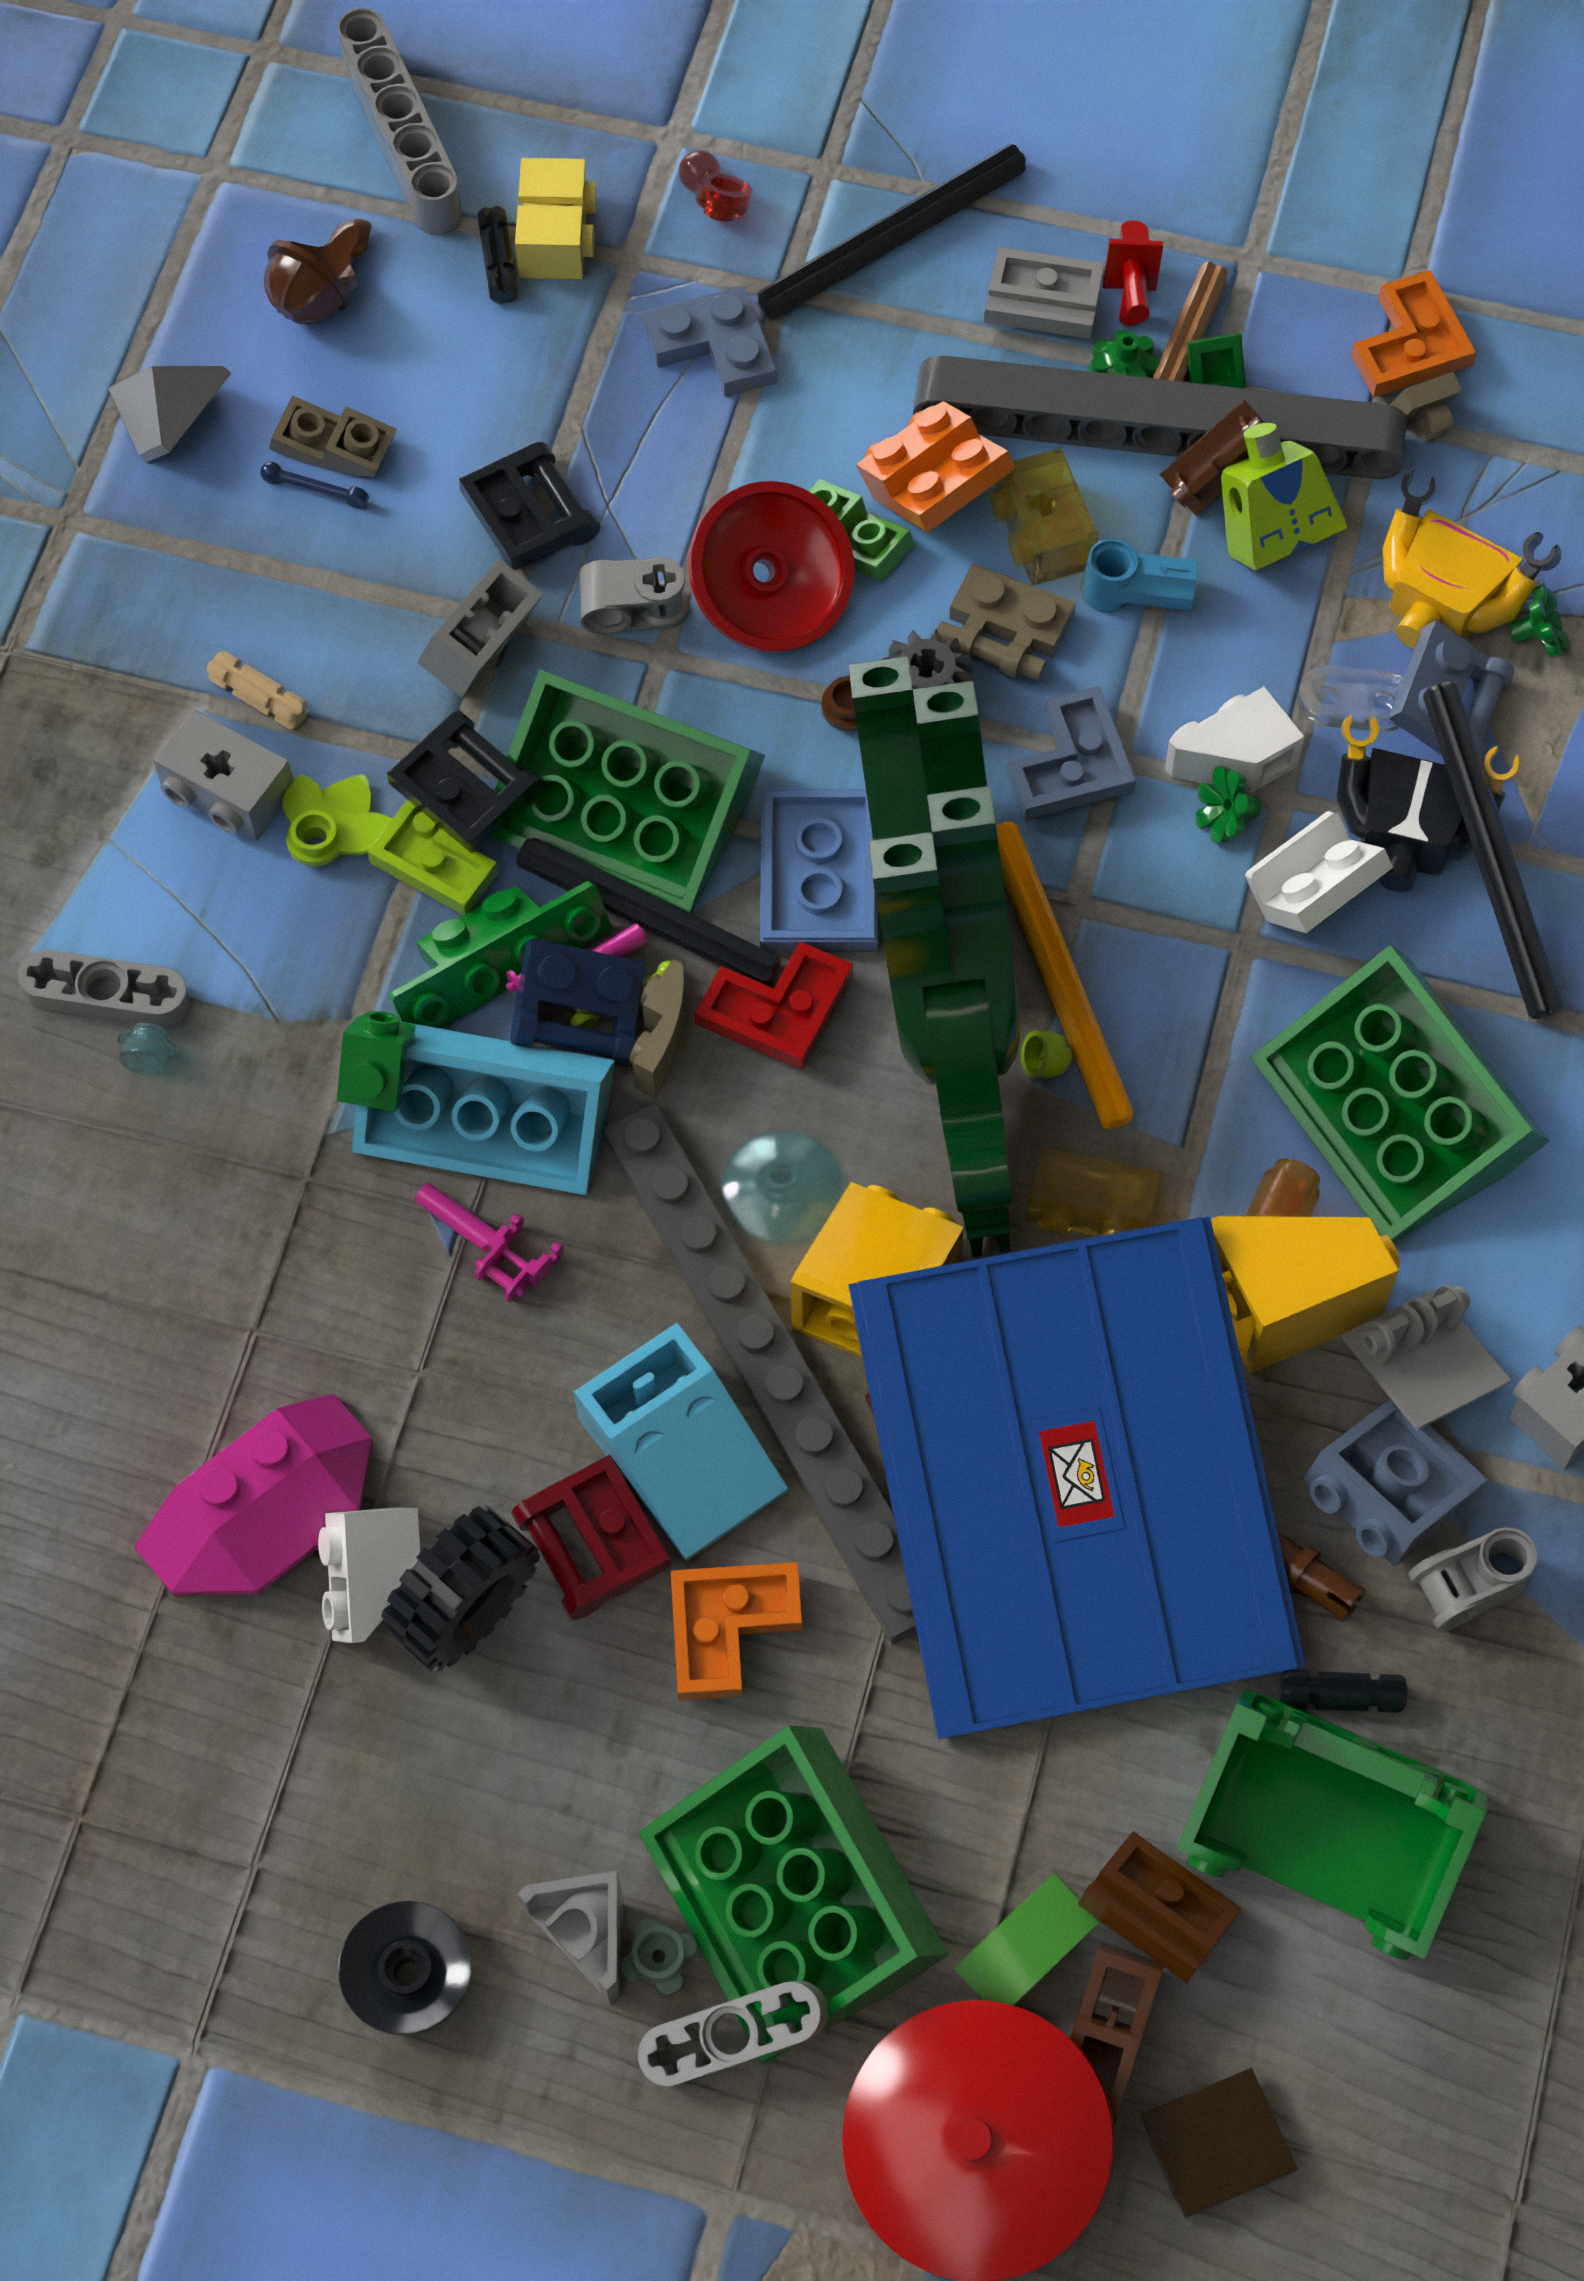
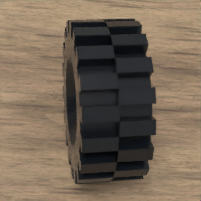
[381,1505,540,1672]

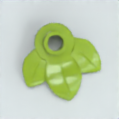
[282,774,392,867]

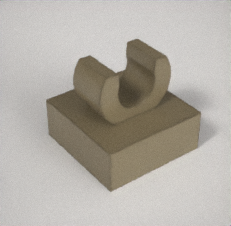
[1390,371,1462,442]

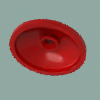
[688,481,855,653]

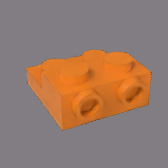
[856,401,1016,533]

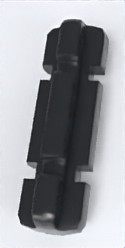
[477,205,518,304]
[1279,1670,1408,1713]

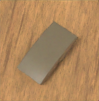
[269,395,396,477]
[630,959,686,1099]

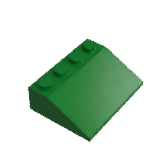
[490,669,765,914]
[1250,944,1550,1243]
[638,1725,949,2063]

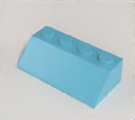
[352,1021,615,1195]

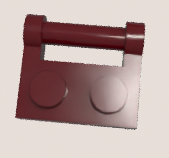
[511,1455,671,1620]

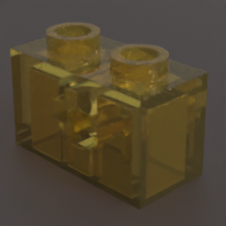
[990,448,1099,586]

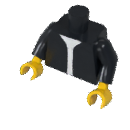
[1337,715,1521,892]

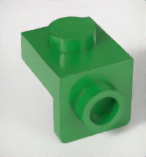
[336,1011,416,1112]

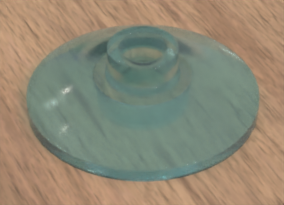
[721,1130,842,1243]

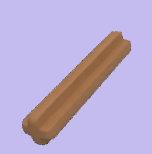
[1153,261,1228,382]

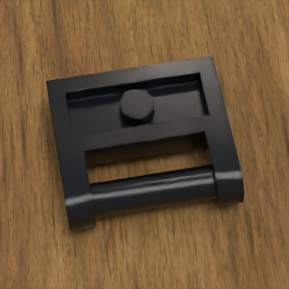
[459,442,601,571]
[387,710,545,854]

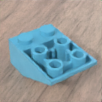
[574,1323,788,1562]

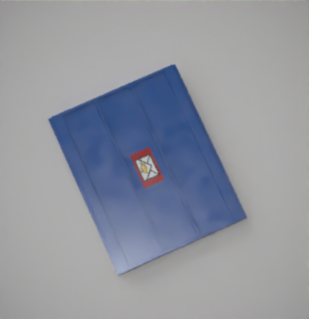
[848,1216,1306,1739]

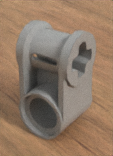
[580,557,689,635]
[1408,1527,1538,1632]

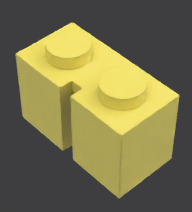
[515,158,597,279]

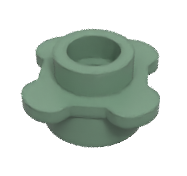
[621,1919,697,1996]

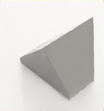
[108,366,231,462]
[517,1870,624,2005]

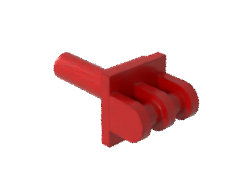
[1102,220,1164,326]

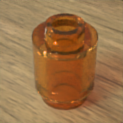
[1245,1158,1321,1217]

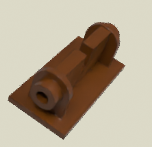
[1160,399,1281,516]

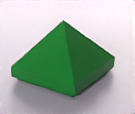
[1186,333,1246,389]

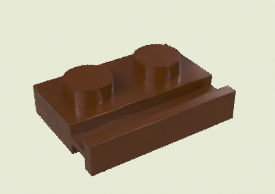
[1078,1831,1241,1984]

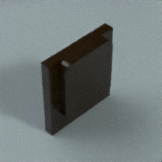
[1140,2068,1298,2219]

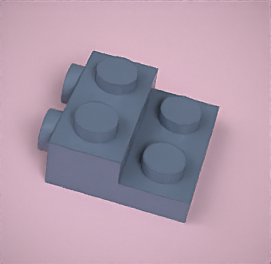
[1303,1398,1488,1567]

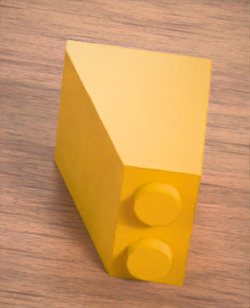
[791,1182,964,1359]
[1211,1216,1400,1374]

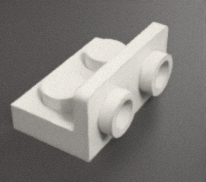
[1245,811,1393,933]

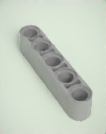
[337,8,462,235]

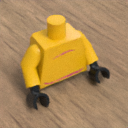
[1382,470,1561,649]

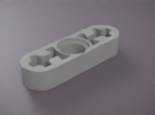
[17,950,190,1028]
[638,1980,828,2086]

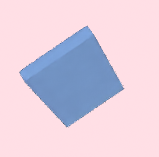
[760,789,878,952]

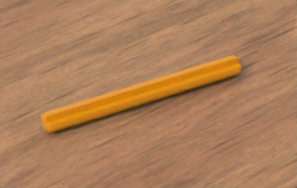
[996,821,1134,1130]

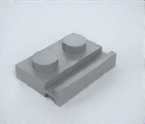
[984,247,1104,339]

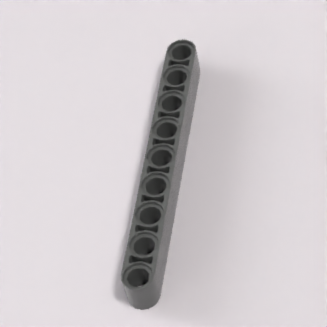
[913,356,1407,479]

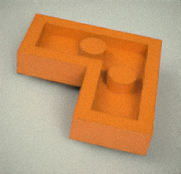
[1351,270,1476,398]
[671,1562,802,1701]

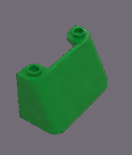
[1176,1690,1488,1960]

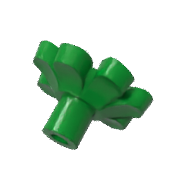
[1089,330,1159,378]
[1510,583,1570,658]
[1195,766,1261,843]

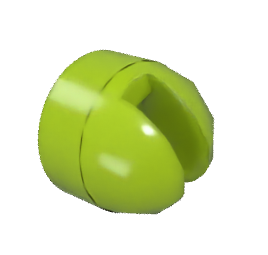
[1021,1030,1073,1079]

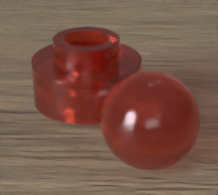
[679,150,752,222]

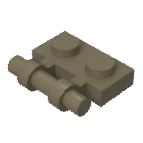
[937,563,1076,682]

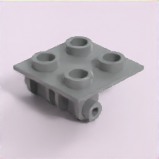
[1341,1285,1512,1431]

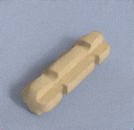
[206,651,309,729]

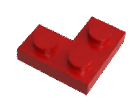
[694,942,853,1070]

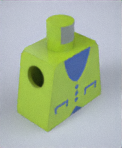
[1221,423,1347,571]

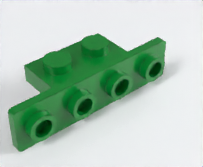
[389,881,612,1029]

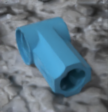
[1081,538,1198,612]

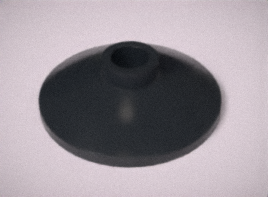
[338,1901,472,2035]

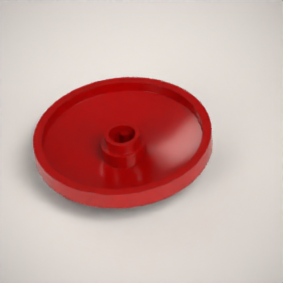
[842,2000,1116,2281]

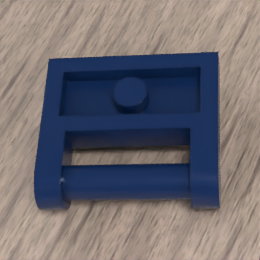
[510,938,646,1067]

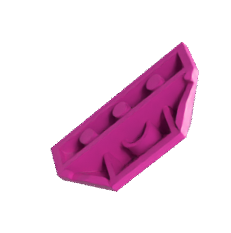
[134,1393,373,1596]

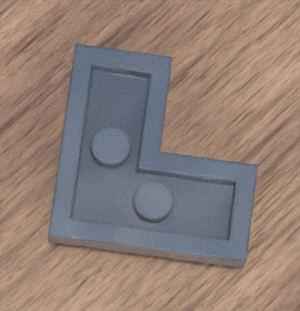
[642,286,777,396]
[1007,686,1136,821]

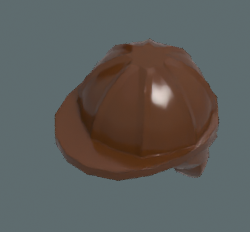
[264,219,372,325]

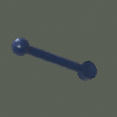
[260,461,369,509]

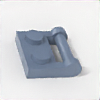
[1388,620,1514,760]

